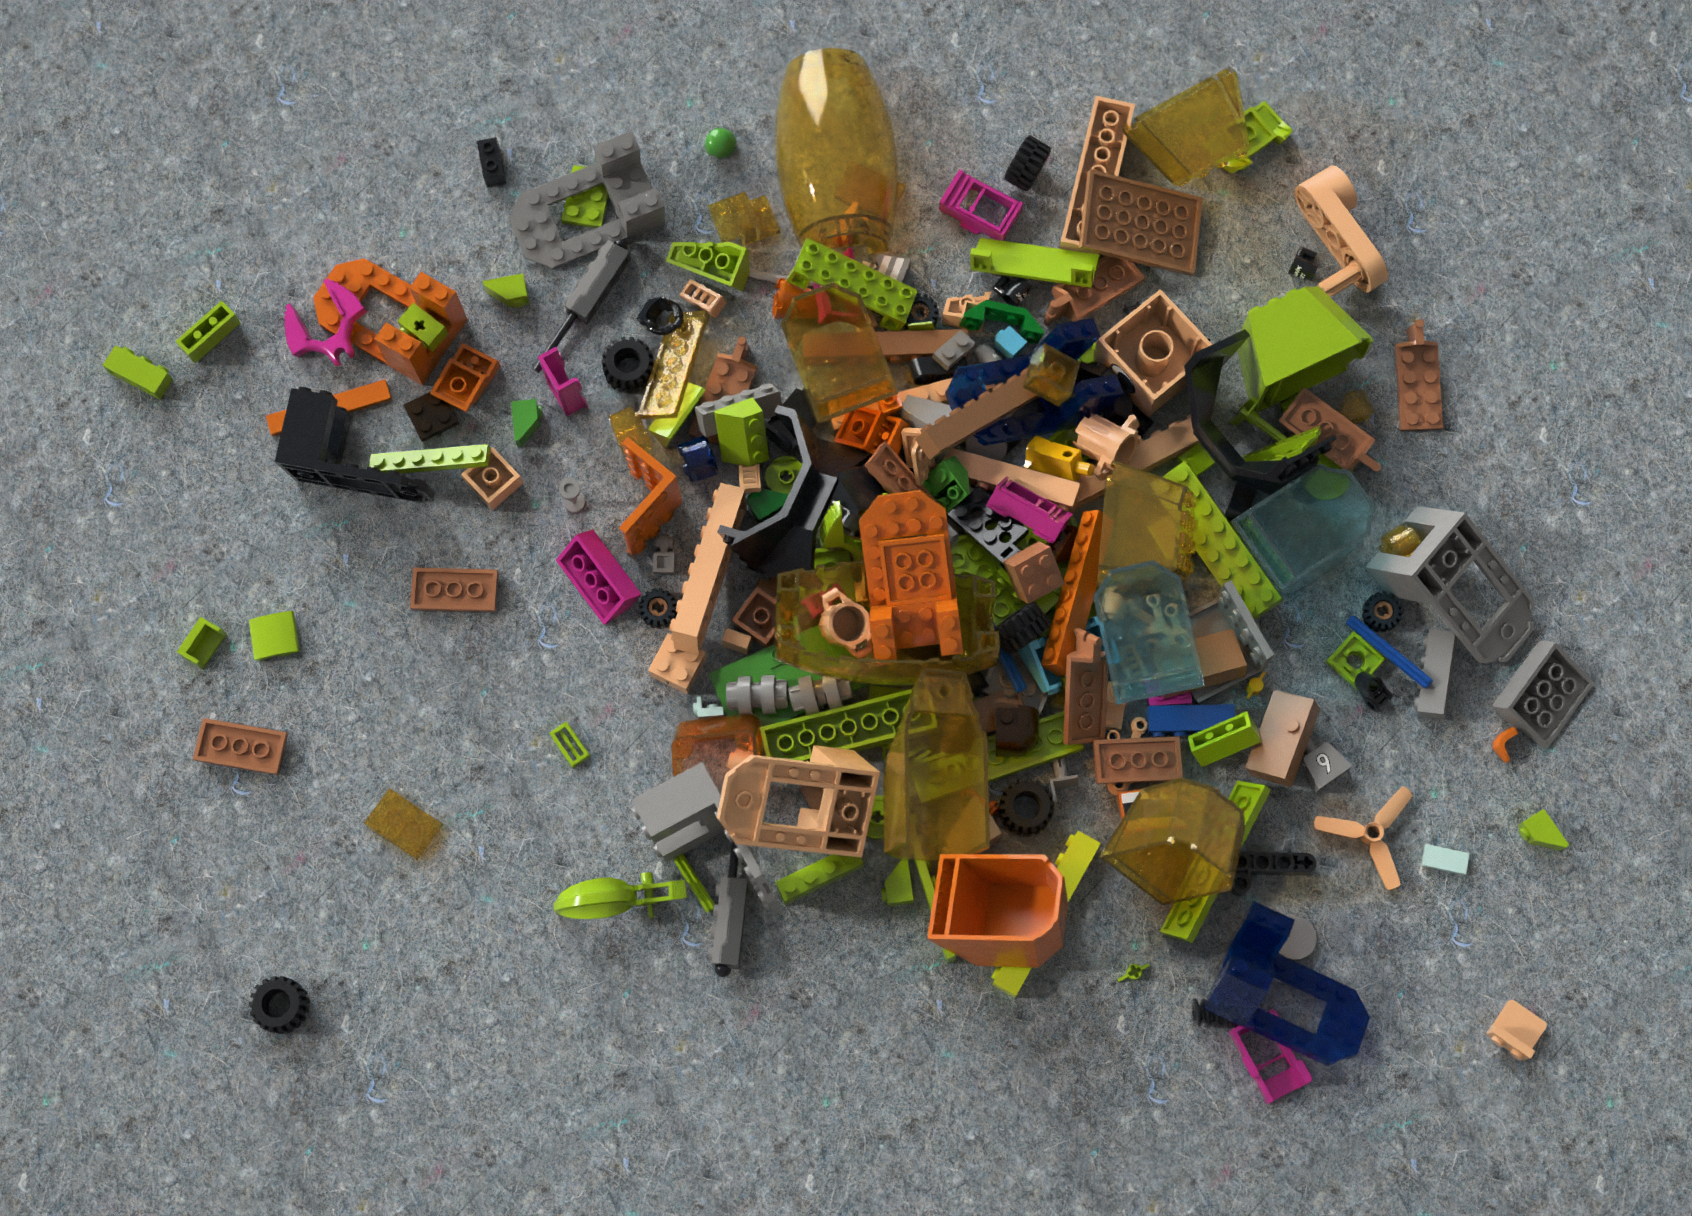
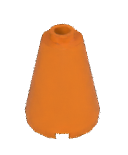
[772,278,830,319]

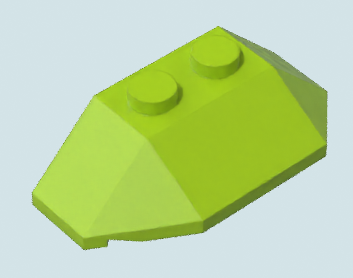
[1241,425,1322,462]

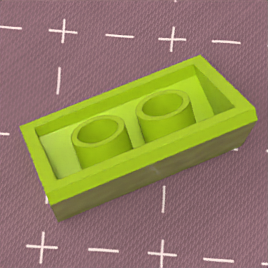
[648,380,706,448]

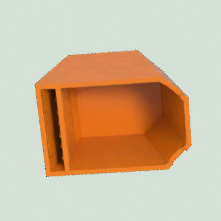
[927,854,1068,968]

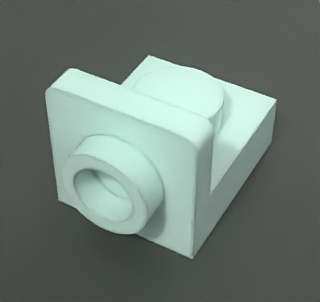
[693,696,725,722]

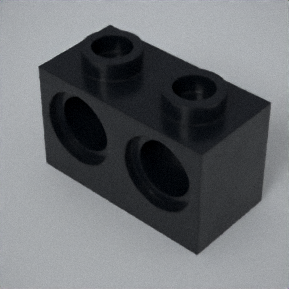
[477,137,507,188]

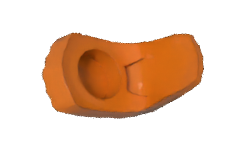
[1492,727,1518,763]

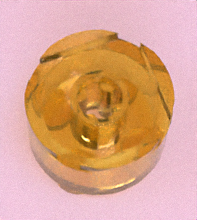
[1379,523,1422,557]

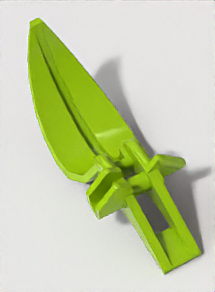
[553,872,687,919]

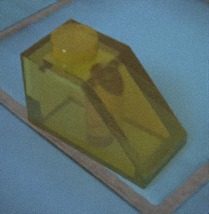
[1338,390,1374,424]

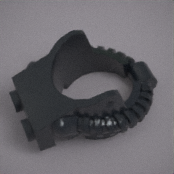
[637,296,684,335]

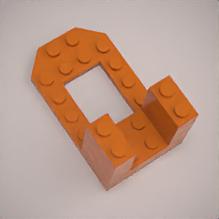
[313,258,468,386]
[859,490,963,664]

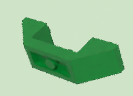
[959,300,1044,344]

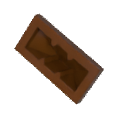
[1048,525,1078,563]

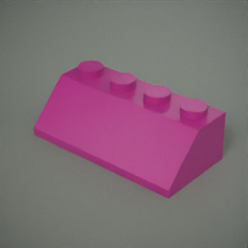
[556,530,642,625]

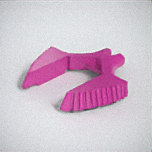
[284,279,367,366]

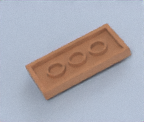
[865,441,938,503]
[410,567,498,613]
[193,718,288,775]
[1093,736,1183,784]

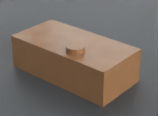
[1150,629,1247,699]
[1245,690,1320,787]

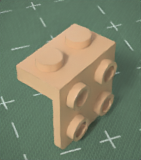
[901,428,935,486]
[1486,1000,1547,1061]

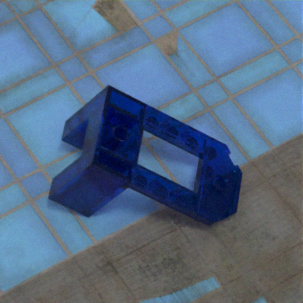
[945,318,1124,446]
[1203,901,1370,1066]

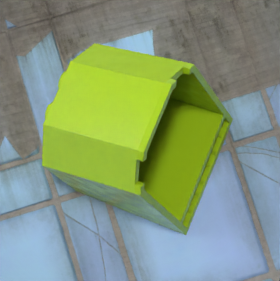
[1237,286,1374,413]

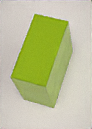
[1177,443,1215,477]

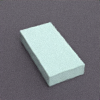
[1421,844,1469,875]

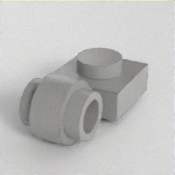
[653,535,675,574]

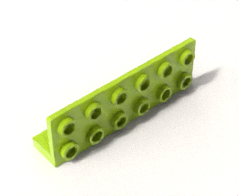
[786,238,917,331]
[970,238,1099,288]

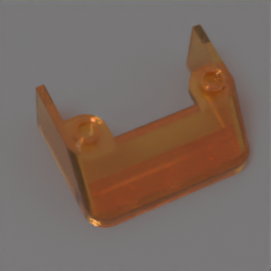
[671,714,764,777]

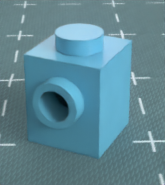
[994,326,1027,363]

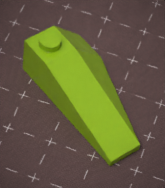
[666,242,750,292]

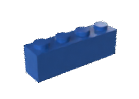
[1146,704,1235,738]

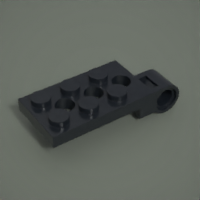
[948,486,1029,572]

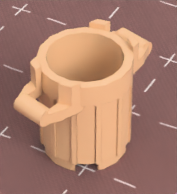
[1073,413,1142,481]
[819,588,873,660]

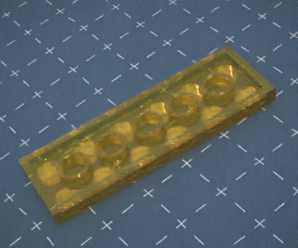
[638,310,710,419]

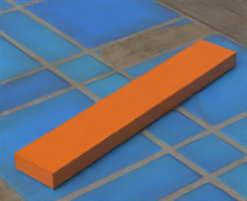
[266,379,392,437]

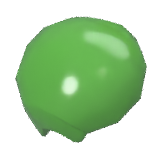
[704,128,736,159]

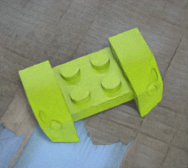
[1203,101,1293,173]

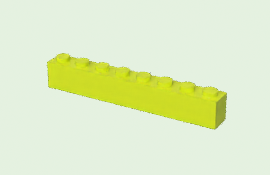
[991,831,1101,998]

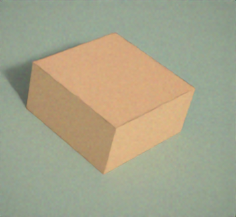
[722,628,752,655]

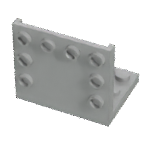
[1157,581,1274,705]

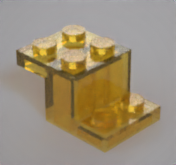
[707,191,780,247]

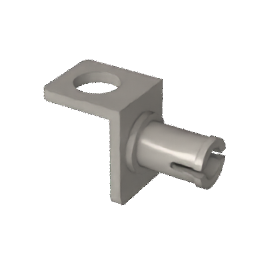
[1049,758,1079,809]

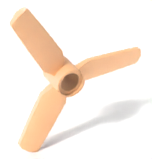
[1314,786,1412,890]

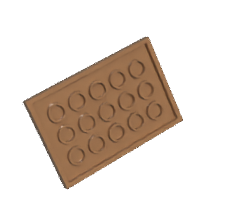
[1079,169,1203,276]

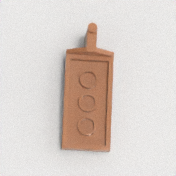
[1043,255,1145,326]
[1394,319,1443,431]
[688,336,758,445]
[1279,387,1381,474]
[1063,628,1109,745]

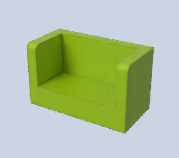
[177,616,227,669]

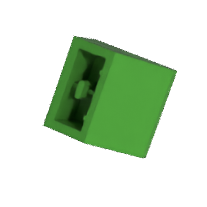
[923,455,970,514]

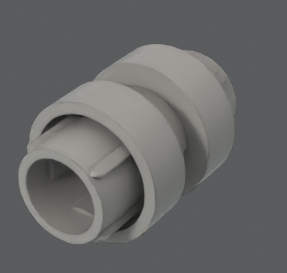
[788,669,853,715]
[726,675,789,715]

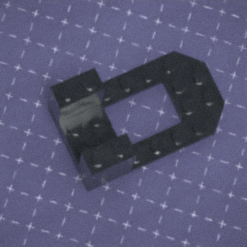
[275,386,435,502]

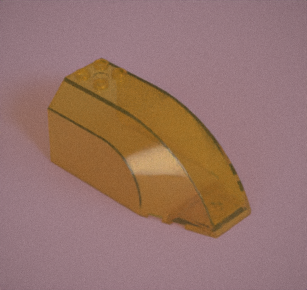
[883,667,990,861]

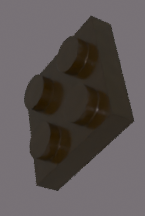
[403,392,459,442]

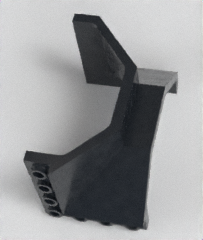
[1184,329,1337,500]
[717,405,872,589]

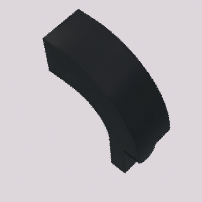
[1070,361,1132,427]

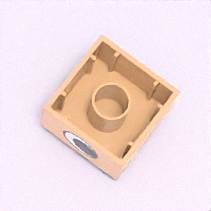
[1093,289,1213,417]

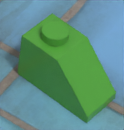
[511,399,543,447]

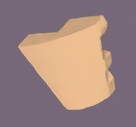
[942,292,991,332]

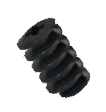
[1192,998,1239,1028]

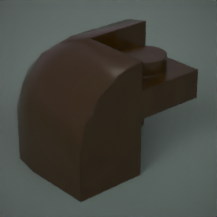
[996,705,1039,757]

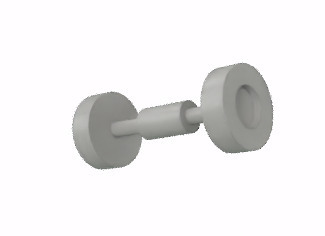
[559,478,585,514]

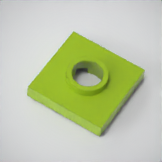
[1325,631,1386,691]

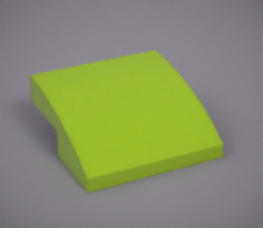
[249,611,300,661]

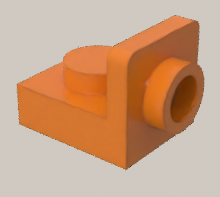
[876,390,903,416]

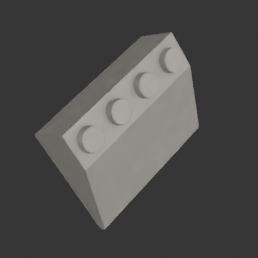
[1492,640,1594,749]

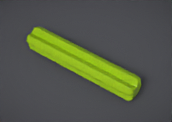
[674,854,715,913]

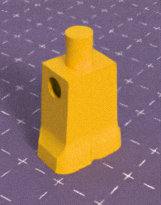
[1024,435,1094,482]

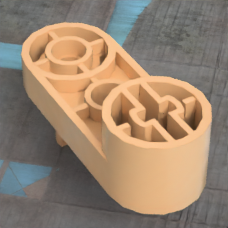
[1295,165,1388,298]

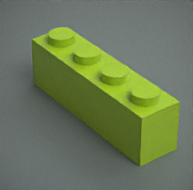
[775,854,864,905]

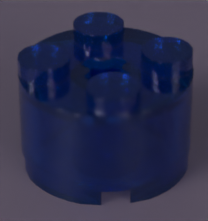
[677,435,719,482]

